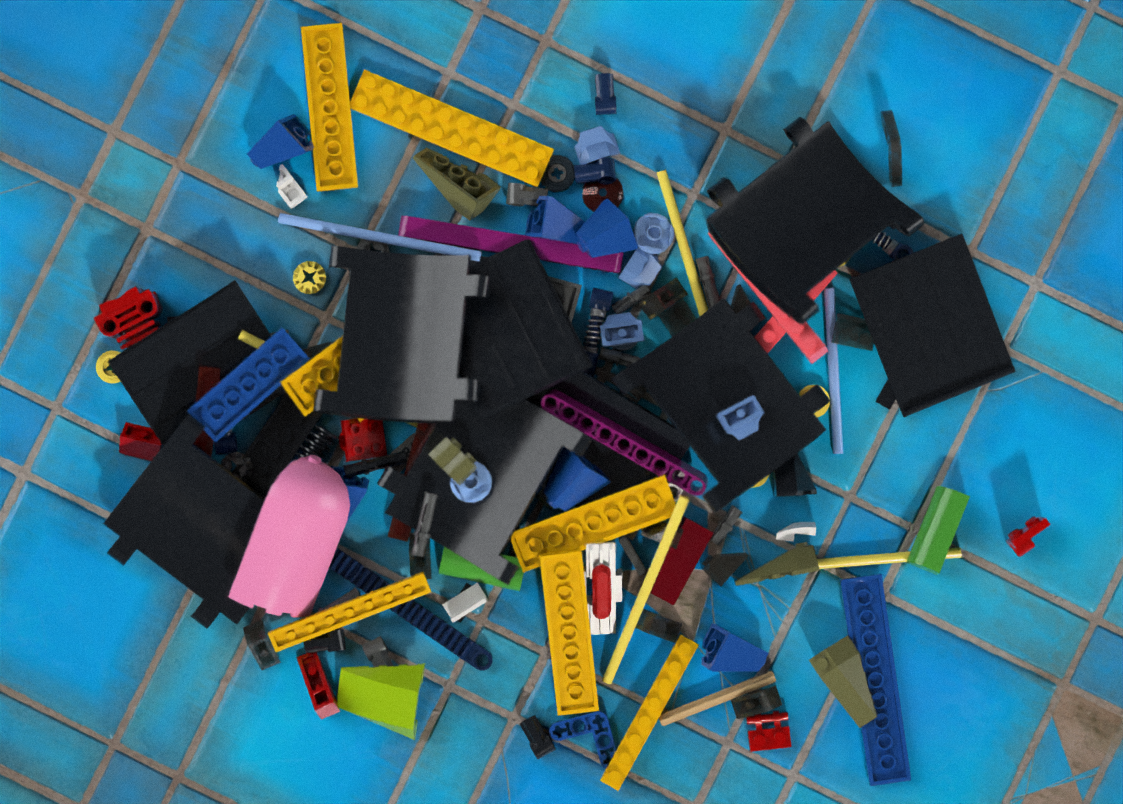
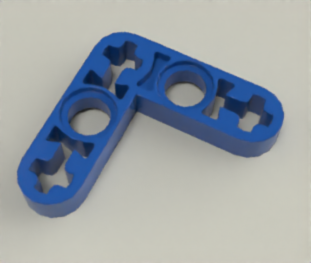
[549,711,616,769]

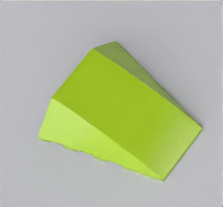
[337,663,425,740]

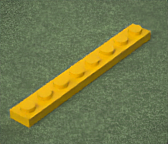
[268,571,431,652]
[600,634,699,791]

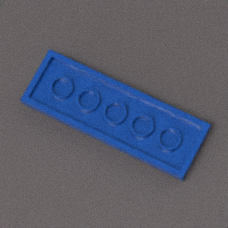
[187,327,310,443]

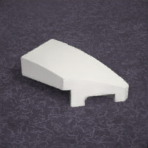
[276,164,308,209]
[776,522,816,542]

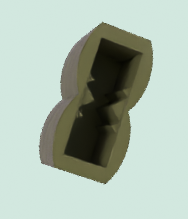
[428,437,477,486]

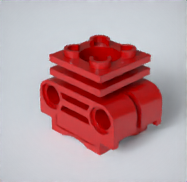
[94,286,163,350]

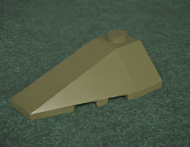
[413,148,501,221]
[734,542,820,586]
[809,635,878,728]

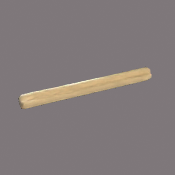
[659,671,776,726]

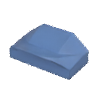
[574,126,620,165]
[619,247,662,289]
[600,312,644,347]
[716,395,764,440]

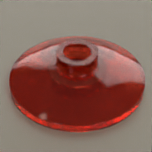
[582,178,623,212]

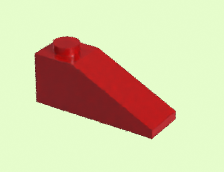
[296,652,340,720]

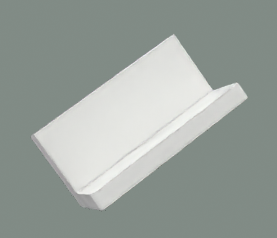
[442,582,488,623]

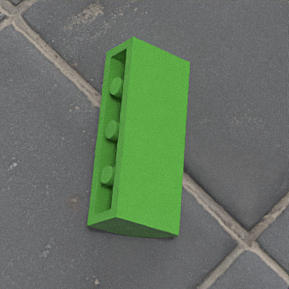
[906,486,970,575]
[439,547,524,591]

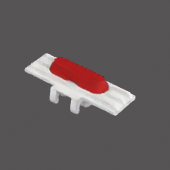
[583,542,623,635]

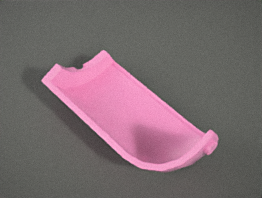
[228,455,350,617]

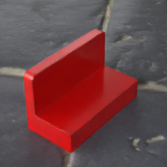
[119,422,162,461]

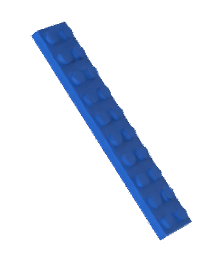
[840,574,911,786]

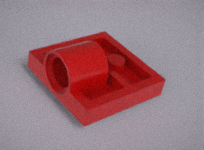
[339,418,387,462]
[1006,516,1051,557]

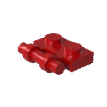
[746,711,792,752]

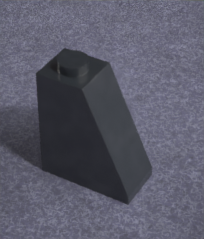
[772,454,817,497]

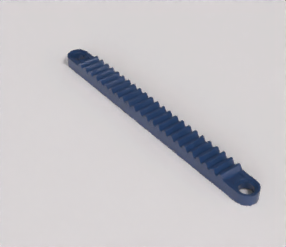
[329,547,493,671]

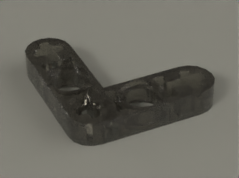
[881,110,902,187]

